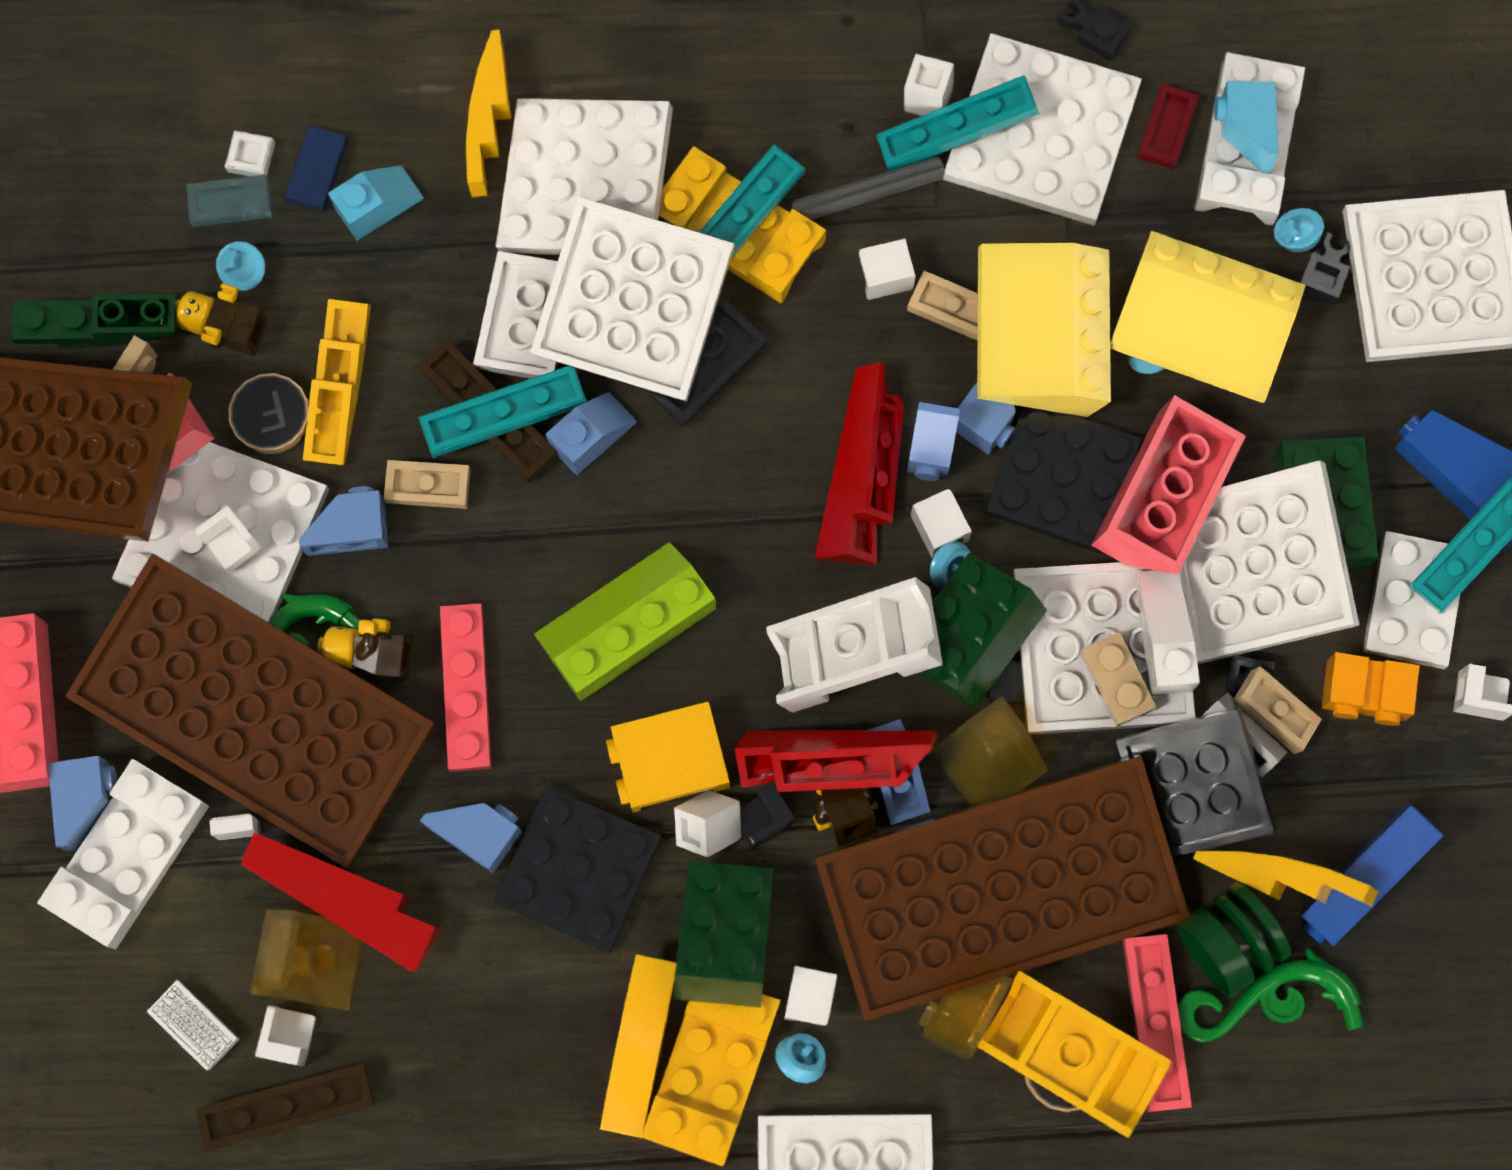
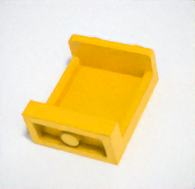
[606,701,730,813]

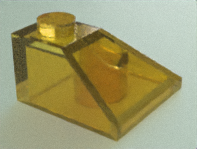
[931,696,1048,807]
[918,976,1013,1061]

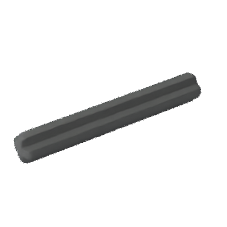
[792,157,945,220]

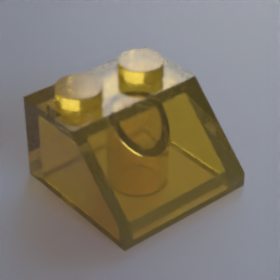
[249,909,362,1011]

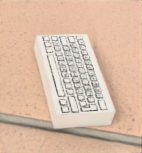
[147,980,240,1071]

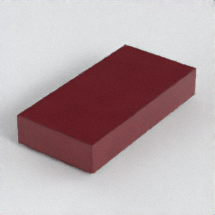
[1137,83,1199,170]

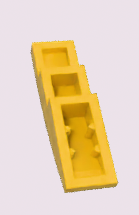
[466,30,511,197]
[303,299,371,465]
[1193,851,1379,907]
[600,954,676,1138]

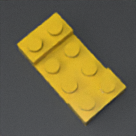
[658,146,826,304]
[976,971,1172,1138]
[641,994,780,1167]

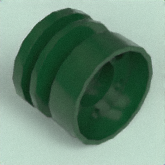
[1176,882,1291,998]

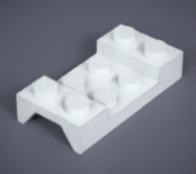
[1195,52,1305,225]
[766,577,943,713]
[37,759,209,950]

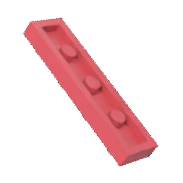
[440,603,492,772]
[1123,934,1192,1112]

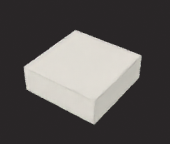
[225,131,275,179]
[210,814,261,840]

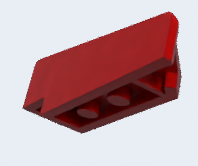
[815,362,904,565]
[735,730,937,792]
[241,832,441,972]

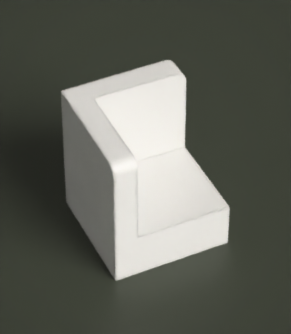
[904,54,954,116]
[859,239,915,300]
[911,489,972,558]
[195,505,262,573]
[1453,664,1512,721]
[674,791,741,857]
[785,966,837,1026]
[255,1005,316,1067]

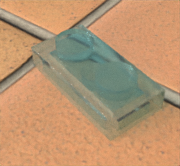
[186,175,272,227]

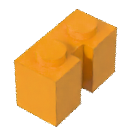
[1321,652,1419,726]

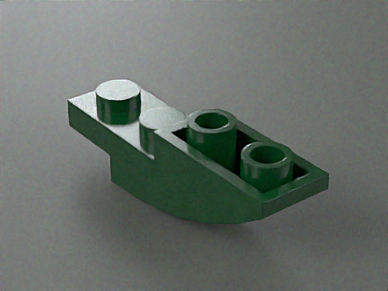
[12,294,176,349]

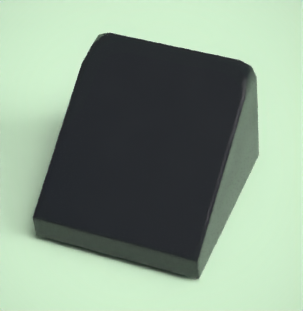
[1225,650,1275,696]
[988,661,1024,706]

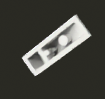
[1135,570,1200,696]

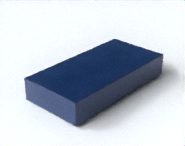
[285,126,349,212]

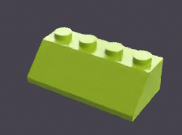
[534,542,716,702]

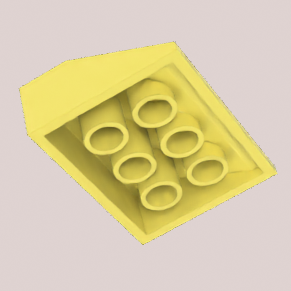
[1110,231,1306,403]
[977,243,1111,417]

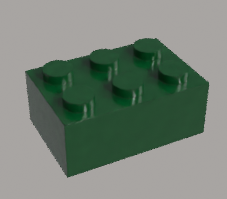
[1273,436,1378,569]
[915,553,1047,710]
[675,861,773,1007]

